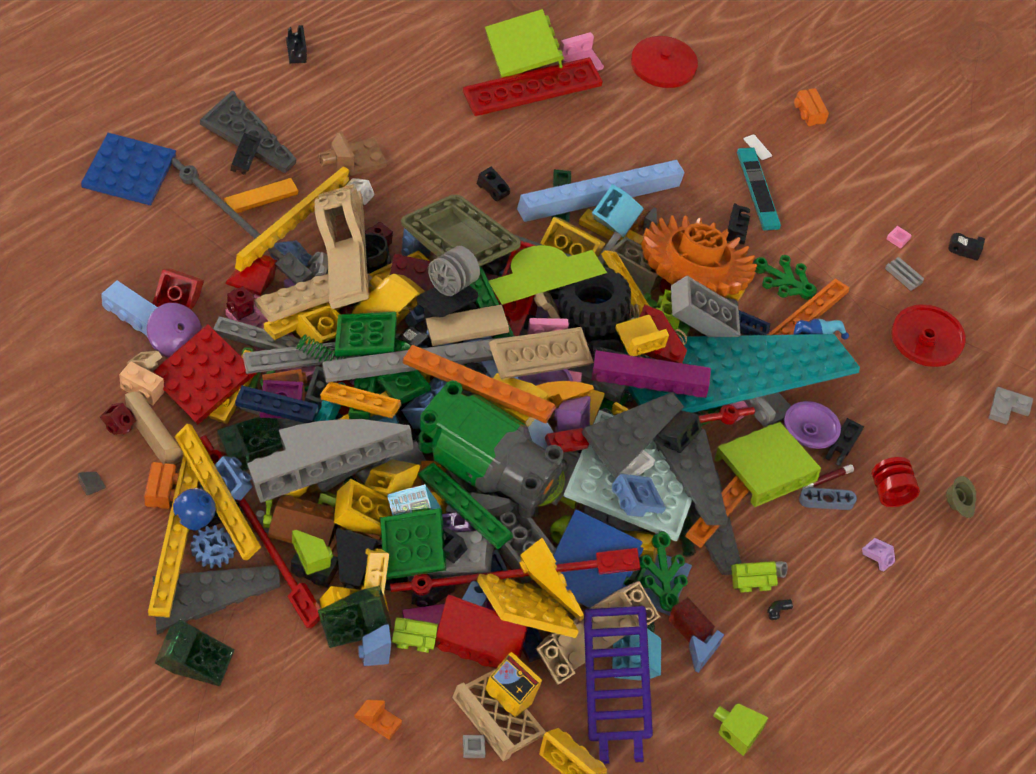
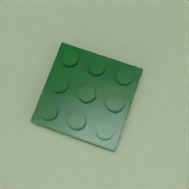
[335,312,397,357]
[380,508,446,579]

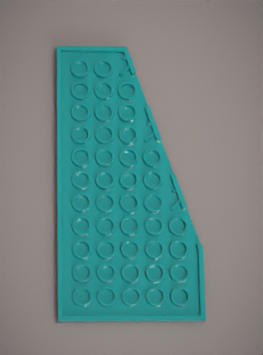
[623,334,860,413]

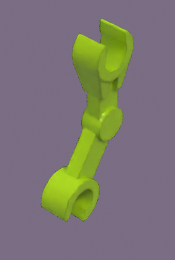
[263,498,274,528]

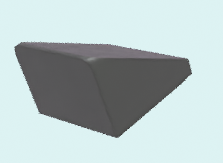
[643,207,657,231]
[78,472,106,496]

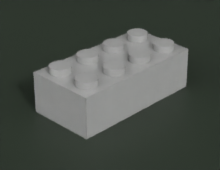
[671,276,740,337]
[407,531,493,582]

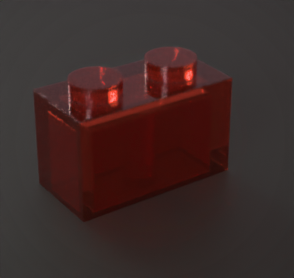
[669,597,715,643]

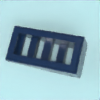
[738,310,771,335]

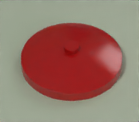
[631,36,698,88]
[891,304,966,367]

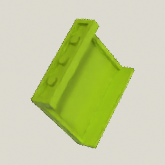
[485,9,564,78]
[715,422,821,507]

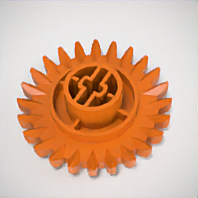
[641,215,757,297]

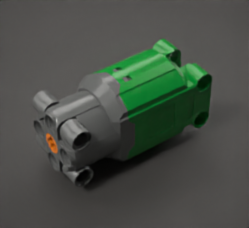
[418,381,565,518]

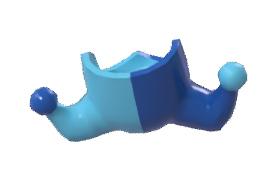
[793,319,849,340]

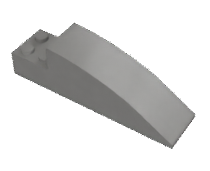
[247,419,414,503]

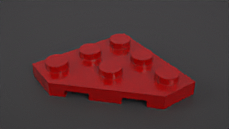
[639,304,687,363]

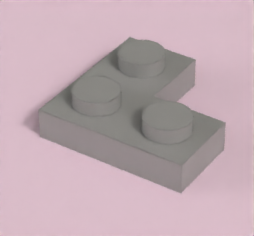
[988,387,1033,425]

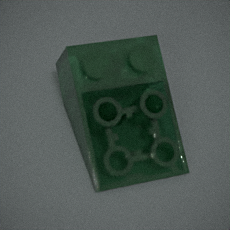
[217,416,283,471]
[318,586,391,648]
[155,619,235,686]

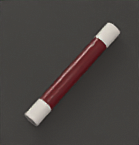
[802,464,854,489]

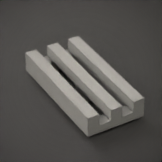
[885,257,924,291]

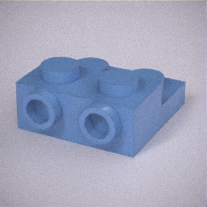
[199,456,253,501]
[612,474,666,517]

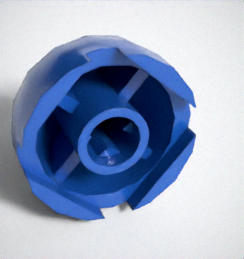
[173,488,216,531]

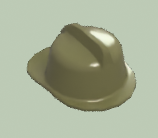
[946,476,976,518]

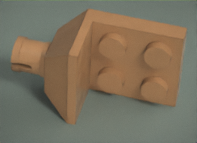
[318,131,387,176]

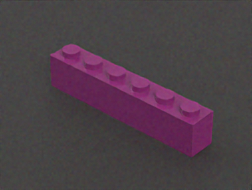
[591,350,711,398]

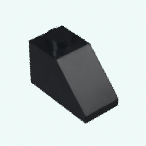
[411,574,455,607]

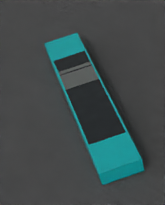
[737,147,781,231]

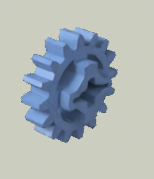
[191,525,236,568]

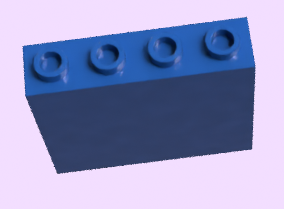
[553,509,644,608]

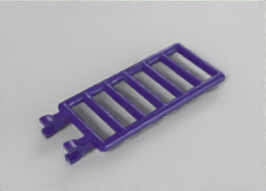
[583,606,653,764]

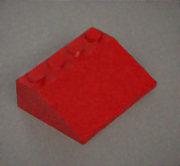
[435,594,528,669]

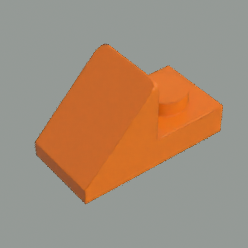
[354,700,402,740]

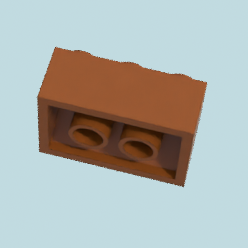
[267,495,338,547]

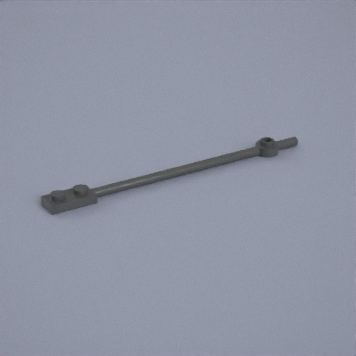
[171,157,314,284]

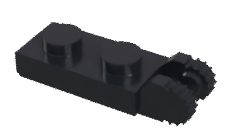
[825,418,864,466]

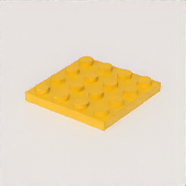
[477,574,579,638]

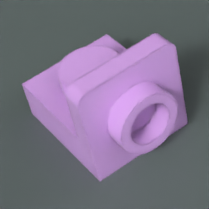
[862,538,895,572]

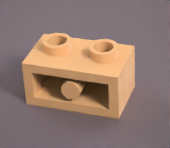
[119,361,164,405]

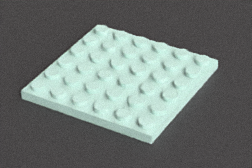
[563,410,692,541]

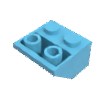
[592,184,644,238]
[612,629,661,681]

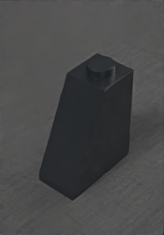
[336,528,379,590]

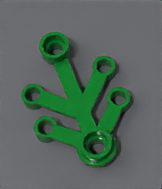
[753,255,817,300]
[639,532,688,612]

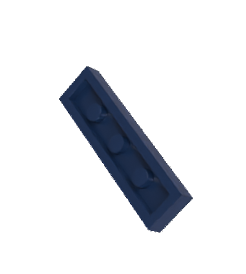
[235,386,318,423]

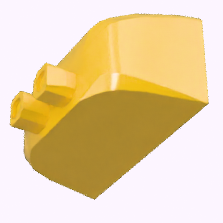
[352,274,425,326]

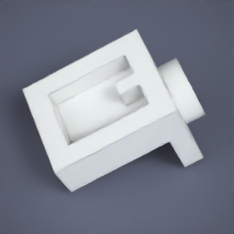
[346,178,374,205]

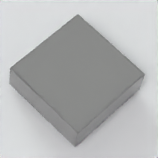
[463,735,486,758]

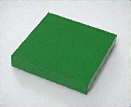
[376,370,431,404]

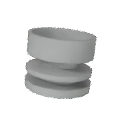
[428,246,480,296]

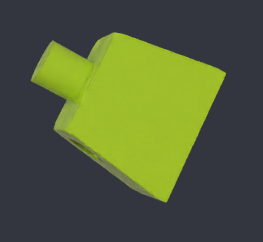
[713,704,768,756]

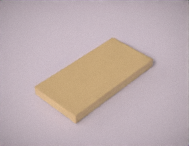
[426,305,509,346]

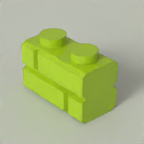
[731,561,778,593]
[392,617,438,653]

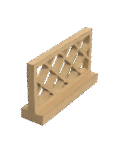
[452,669,546,762]

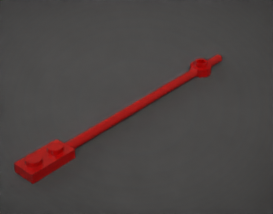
[545,404,755,453]
[200,435,325,629]
[390,548,640,596]

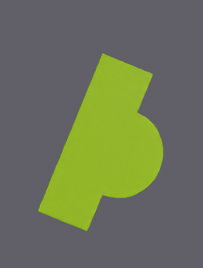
[489,245,607,305]

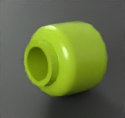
[550,515,571,544]

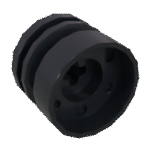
[365,233,391,274]

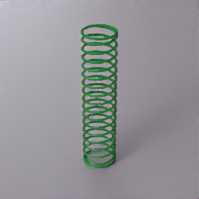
[296,334,355,383]

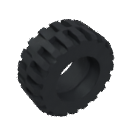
[558,267,631,337]

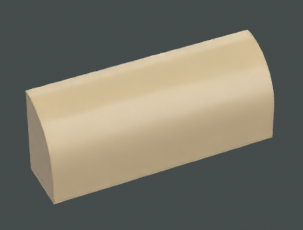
[125,392,183,464]

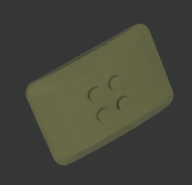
[401,195,521,267]

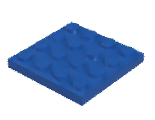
[81,133,176,206]

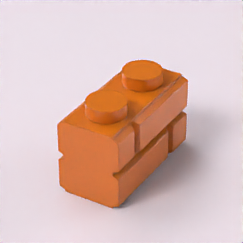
[794,88,829,126]
[144,462,179,509]

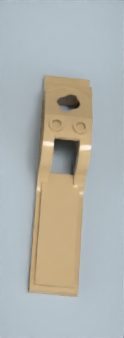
[315,184,369,309]

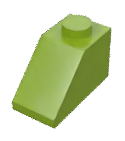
[292,530,333,575]

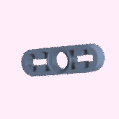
[799,488,857,510]

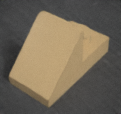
[127,351,162,372]

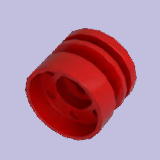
[871,457,920,507]

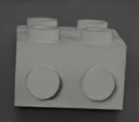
[744,392,791,428]

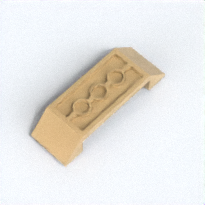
[536,581,660,685]

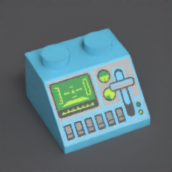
[388,484,441,516]

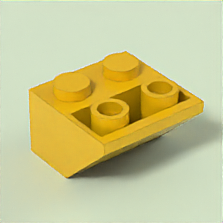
[364,459,421,497]

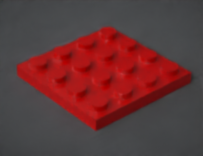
[152,324,257,425]

